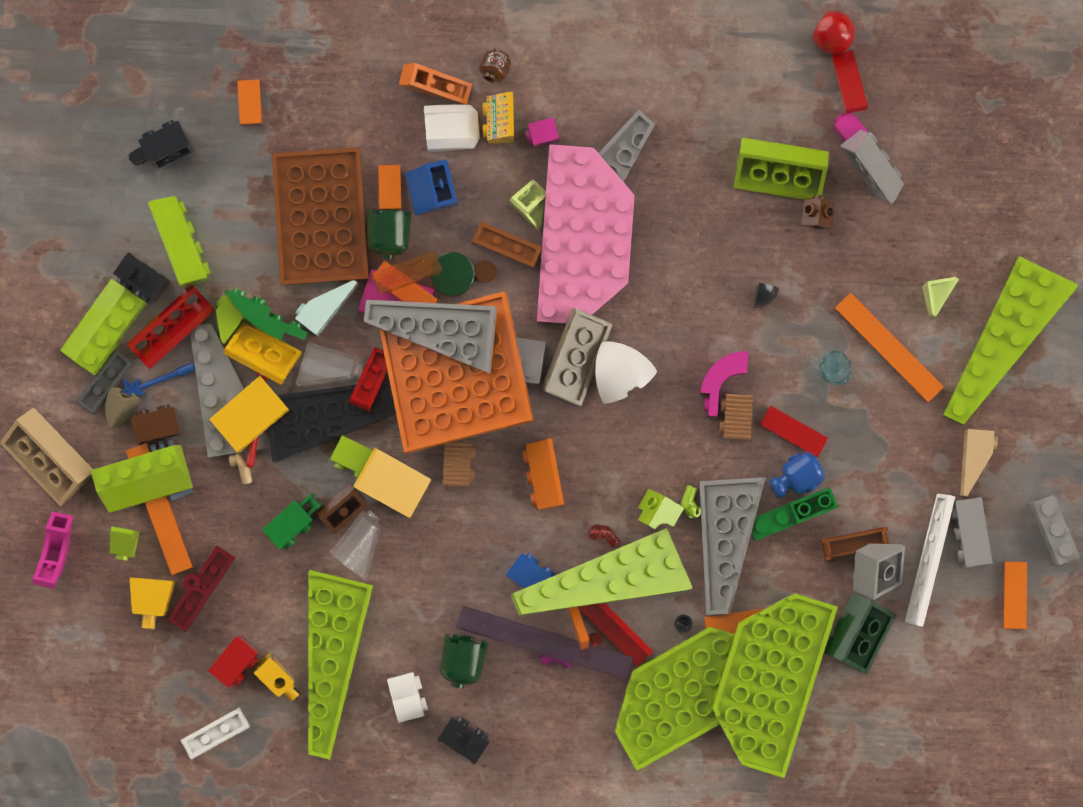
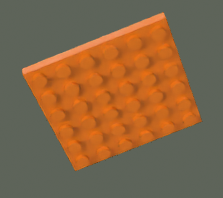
[379,291,534,453]

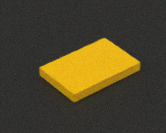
[223,321,302,385]
[209,376,289,453]
[353,448,432,518]

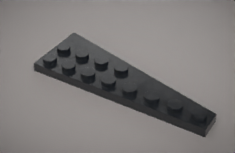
[268,380,396,463]

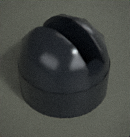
[674,614,693,633]

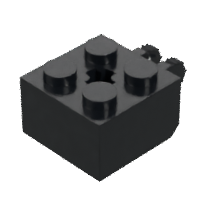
[129,120,195,169]
[113,252,170,303]
[437,715,490,765]

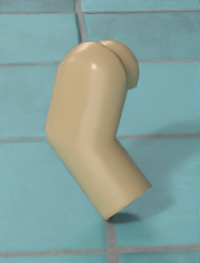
[229,453,253,484]

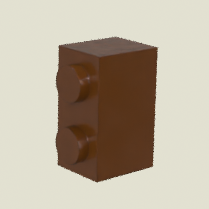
[130,404,182,445]
[317,483,368,534]

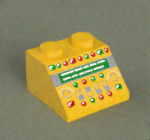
[482,92,514,144]

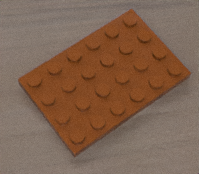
[272,147,369,286]

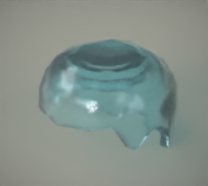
[818,350,852,385]

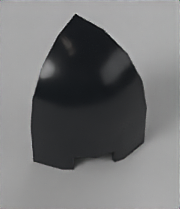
[753,283,779,308]

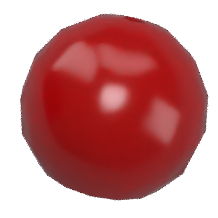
[812,11,855,54]

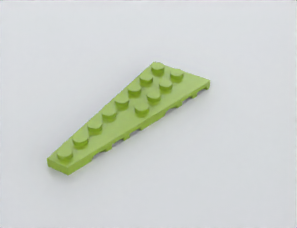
[943,256,1078,425]
[511,528,693,616]
[308,570,374,760]

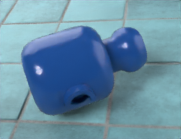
[769,452,825,498]

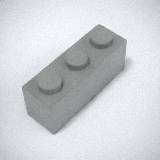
[1029,495,1080,566]
[951,497,993,568]

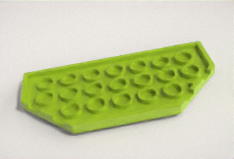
[712,593,838,778]
[615,627,735,771]

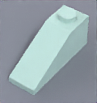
[295,280,358,337]

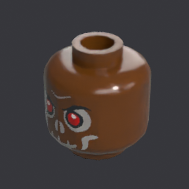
[479,49,511,83]

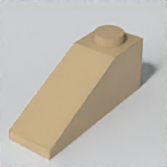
[960,429,998,497]

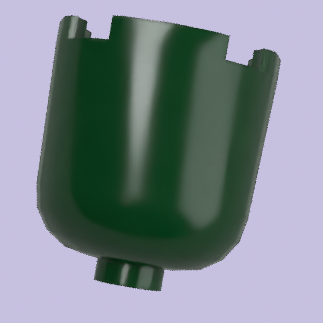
[367,210,411,260]
[440,634,488,688]

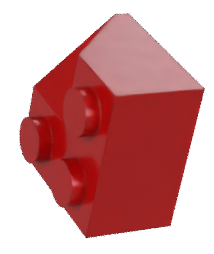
[208,635,260,688]

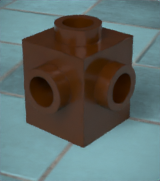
[801,195,835,229]

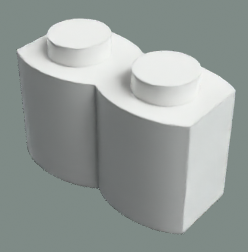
[387,672,428,723]

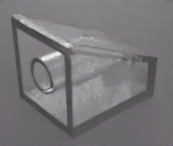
[295,342,365,389]
[329,510,383,581]

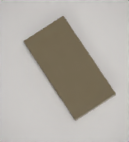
[541,308,613,406]

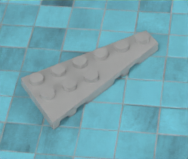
[364,300,497,374]
[190,323,270,458]
[700,477,765,615]

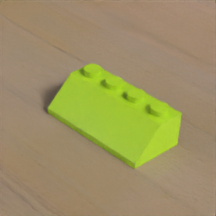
[733,138,829,200]
[148,196,211,290]
[60,279,148,375]
[90,445,193,513]

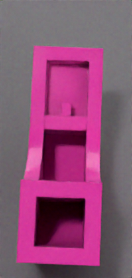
[700,351,748,417]
[33,511,74,589]

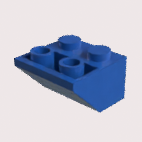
[405,159,458,216]
[506,553,557,588]

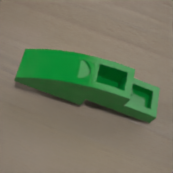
[224,288,308,340]
[751,487,839,541]

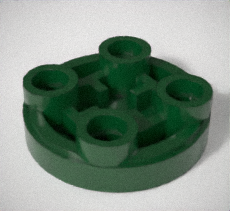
[430,252,475,297]

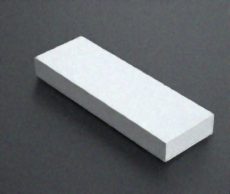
[181,707,250,760]

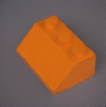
[522,438,564,511]

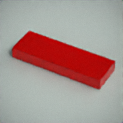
[831,50,868,114]
[349,347,388,411]
[759,405,828,458]

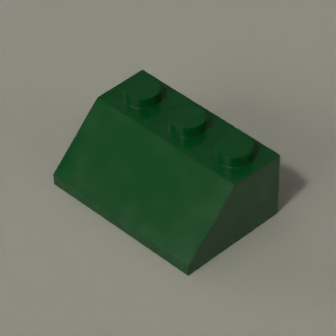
[824,592,896,675]

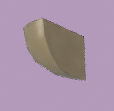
[105,387,140,429]

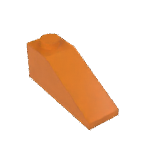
[399,63,472,105]

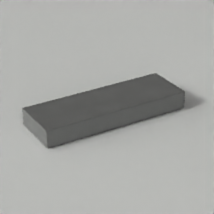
[76,349,135,415]

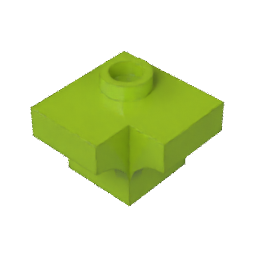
[638,489,684,529]

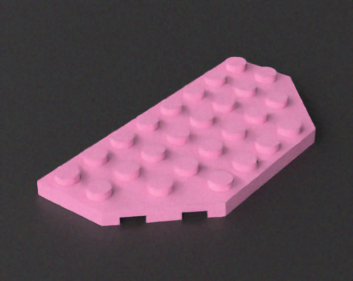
[537,145,635,323]

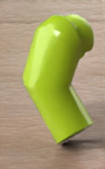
[681,485,701,518]

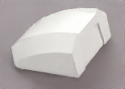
[424,105,480,152]

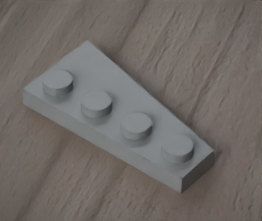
[599,110,655,182]

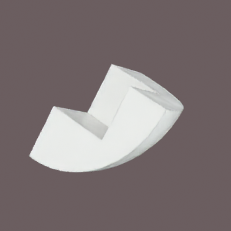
[595,341,657,404]

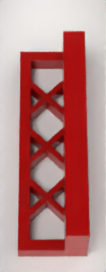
[126,285,215,370]
[578,603,654,667]

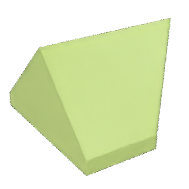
[509,180,546,234]
[922,277,959,319]

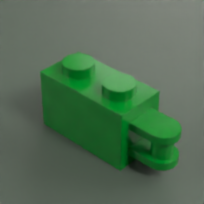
[262,493,323,550]

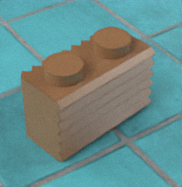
[719,394,753,441]
[443,441,476,487]

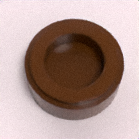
[474,260,496,283]

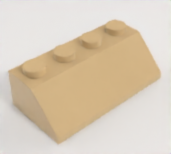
[0,408,93,507]

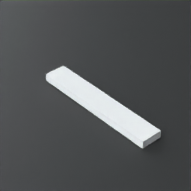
[905,493,955,627]

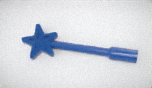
[122,362,195,395]

